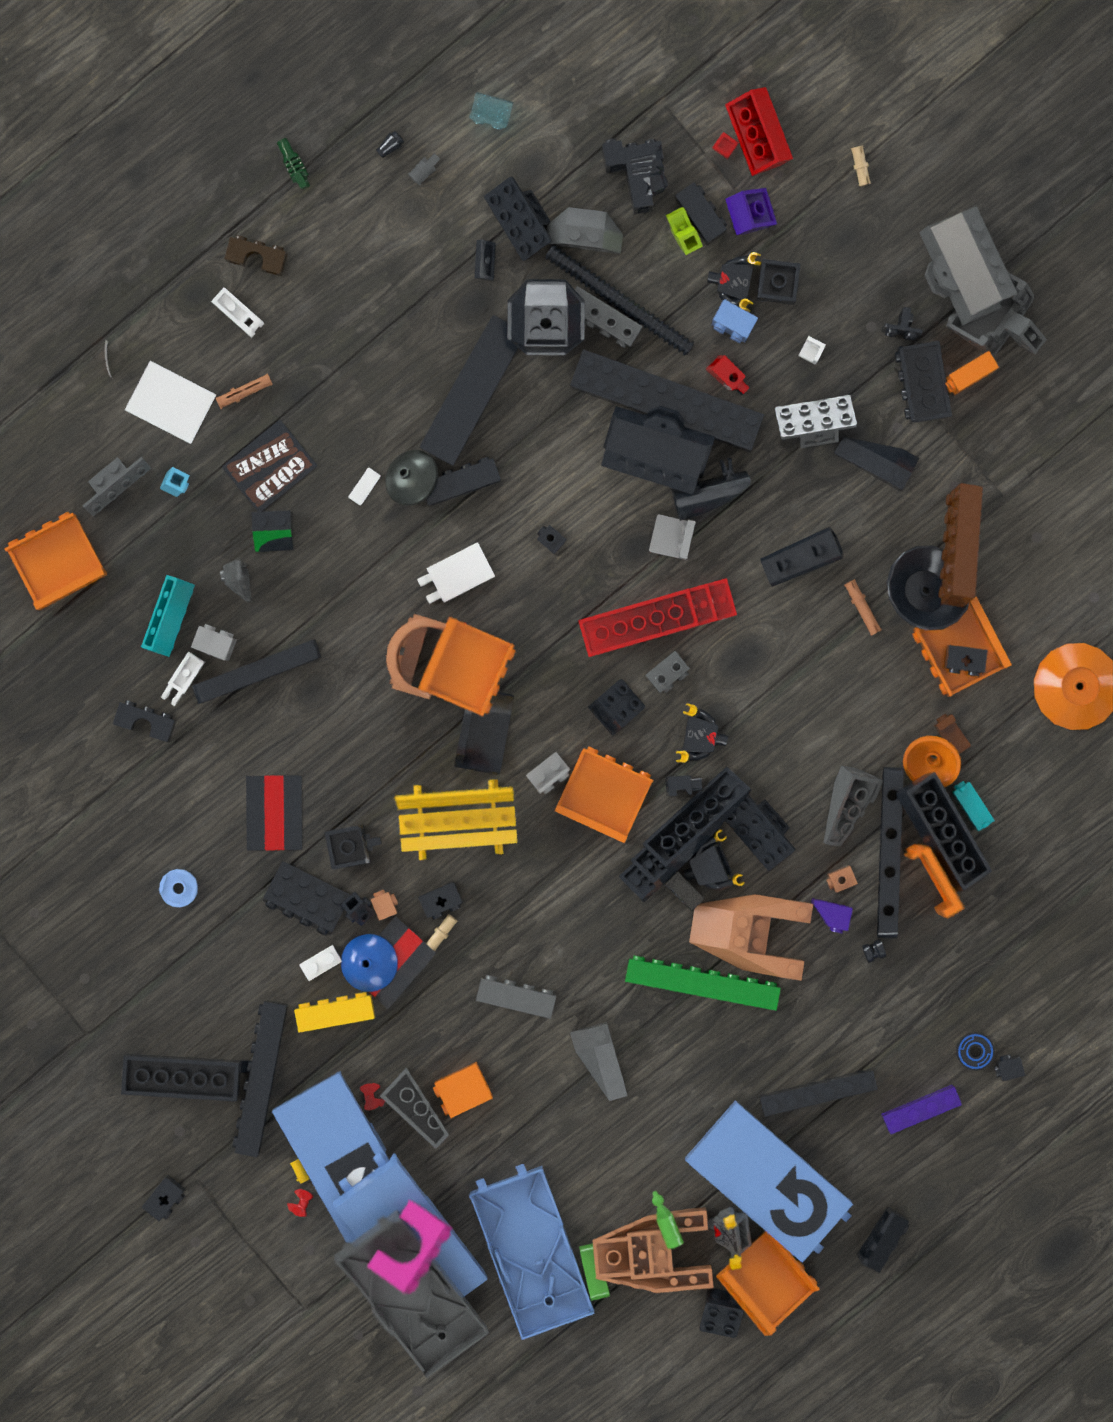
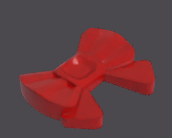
[360,1083,385,1110]
[287,1189,313,1217]

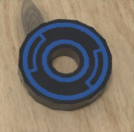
[956,1032,995,1071]

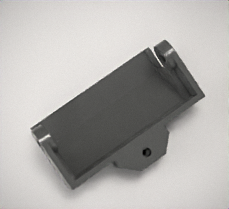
[919,206,1018,326]

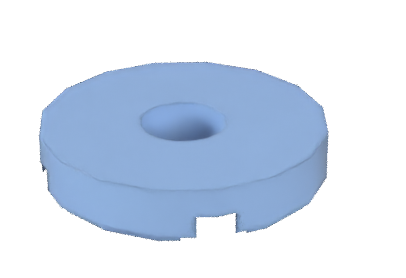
[159,869,198,907]

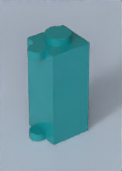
[952,781,995,831]

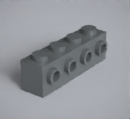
[575,286,642,349]
[476,975,556,1019]

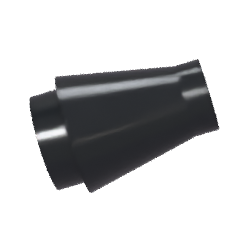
[376,130,405,158]

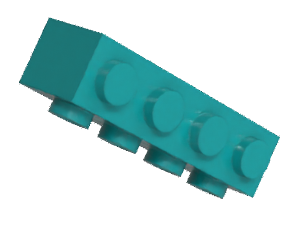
[141,575,195,657]

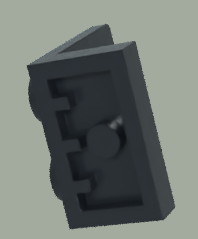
[588,679,646,736]

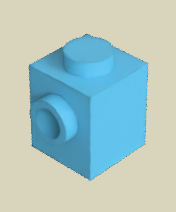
[160,467,190,497]

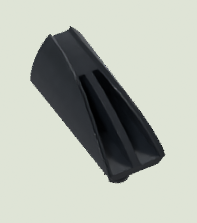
[671,458,751,521]
[760,527,844,587]

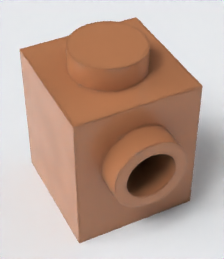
[826,865,858,893]
[371,890,398,921]

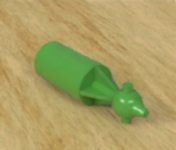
[652,1191,684,1249]

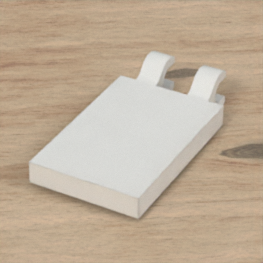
[417,542,495,604]

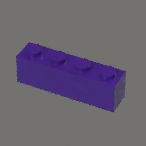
[881,1085,962,1134]

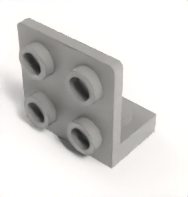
[649,514,696,560]
[526,752,570,794]

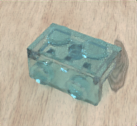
[469,92,514,129]

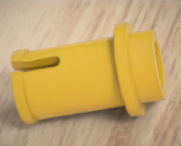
[290,1159,310,1184]

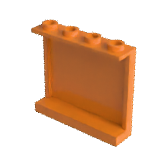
[4,512,107,611]
[912,597,1012,697]
[418,617,515,717]
[555,746,653,843]
[904,843,964,918]
[716,1231,820,1336]

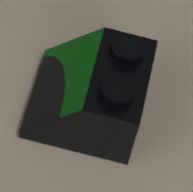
[251,510,294,552]

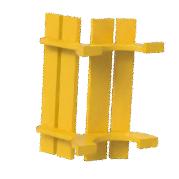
[395,779,517,860]

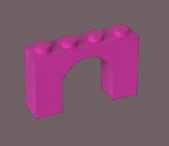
[367,1200,452,1294]

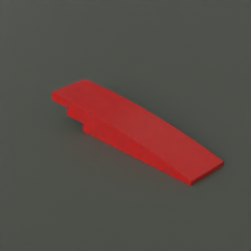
[578,578,737,657]

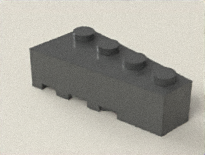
[380,1068,449,1149]

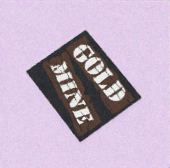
[222,420,317,512]

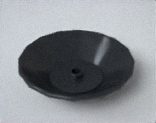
[887,545,970,631]

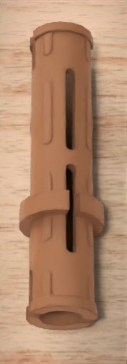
[216,374,273,409]
[844,579,882,636]

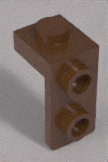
[934,713,971,754]

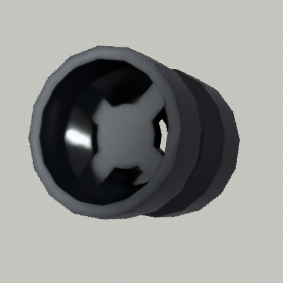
[862,939,887,963]

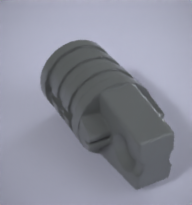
[408,154,440,186]

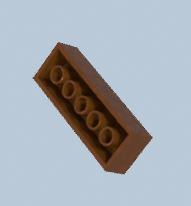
[939,483,983,607]

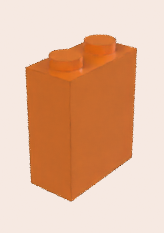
[945,351,999,395]
[433,1062,493,1118]

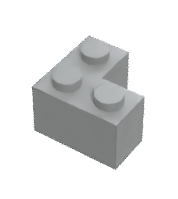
[191,624,237,661]

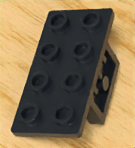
[484,176,552,261]
[726,794,795,871]

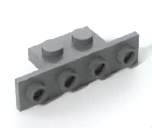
[82,457,151,517]

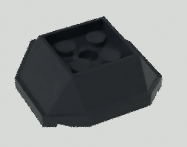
[507,279,585,355]

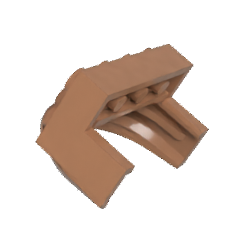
[386,614,446,699]

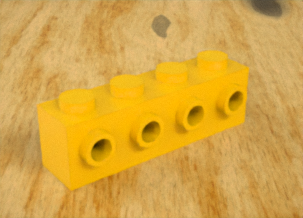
[294,992,375,1033]

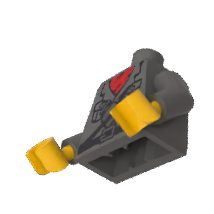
[708,1207,752,1270]

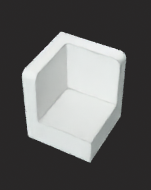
[799,336,826,364]

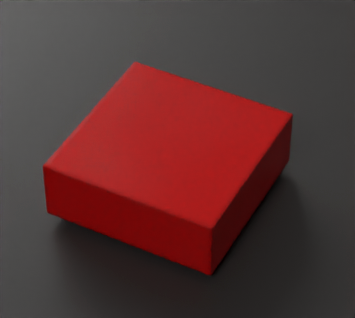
[712,132,739,160]

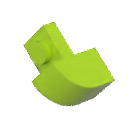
[665,207,703,255]

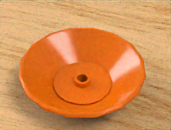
[1034,643,1113,730]

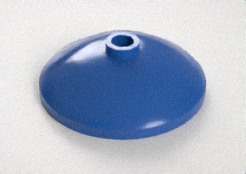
[341,934,398,992]

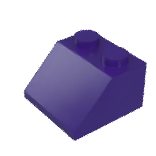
[725,188,777,235]
[811,898,853,933]

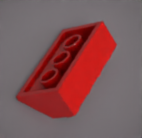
[725,87,793,176]

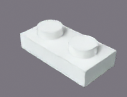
[299,945,342,981]

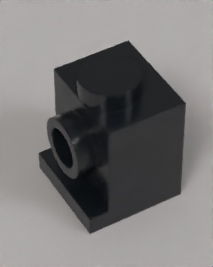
[537,525,567,555]

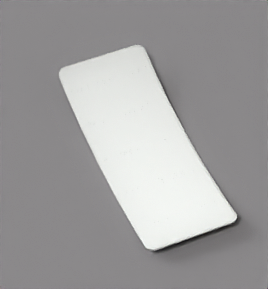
[349,468,380,505]

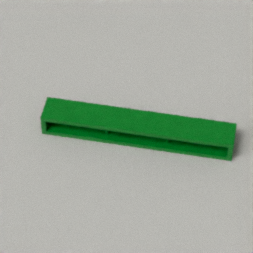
[625,955,781,1011]

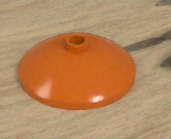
[903,736,961,787]

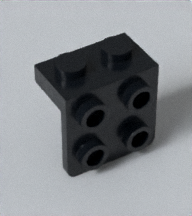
[699,1288,744,1338]

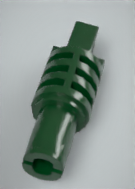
[277,138,310,190]

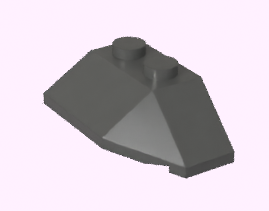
[547,207,623,254]

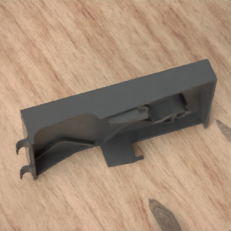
[334,1210,489,1379]

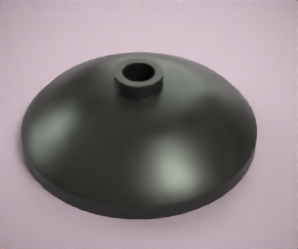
[385,450,438,506]

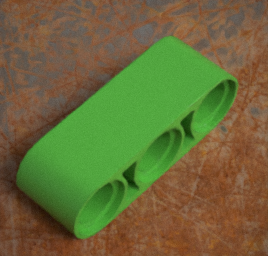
[579,1243,610,1301]

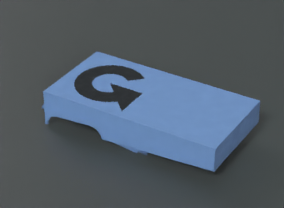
[685,1100,853,1262]

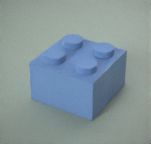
[711,299,758,343]

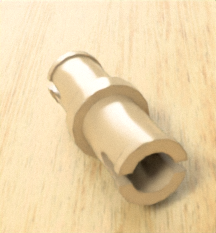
[851,146,871,186]
[426,914,458,951]

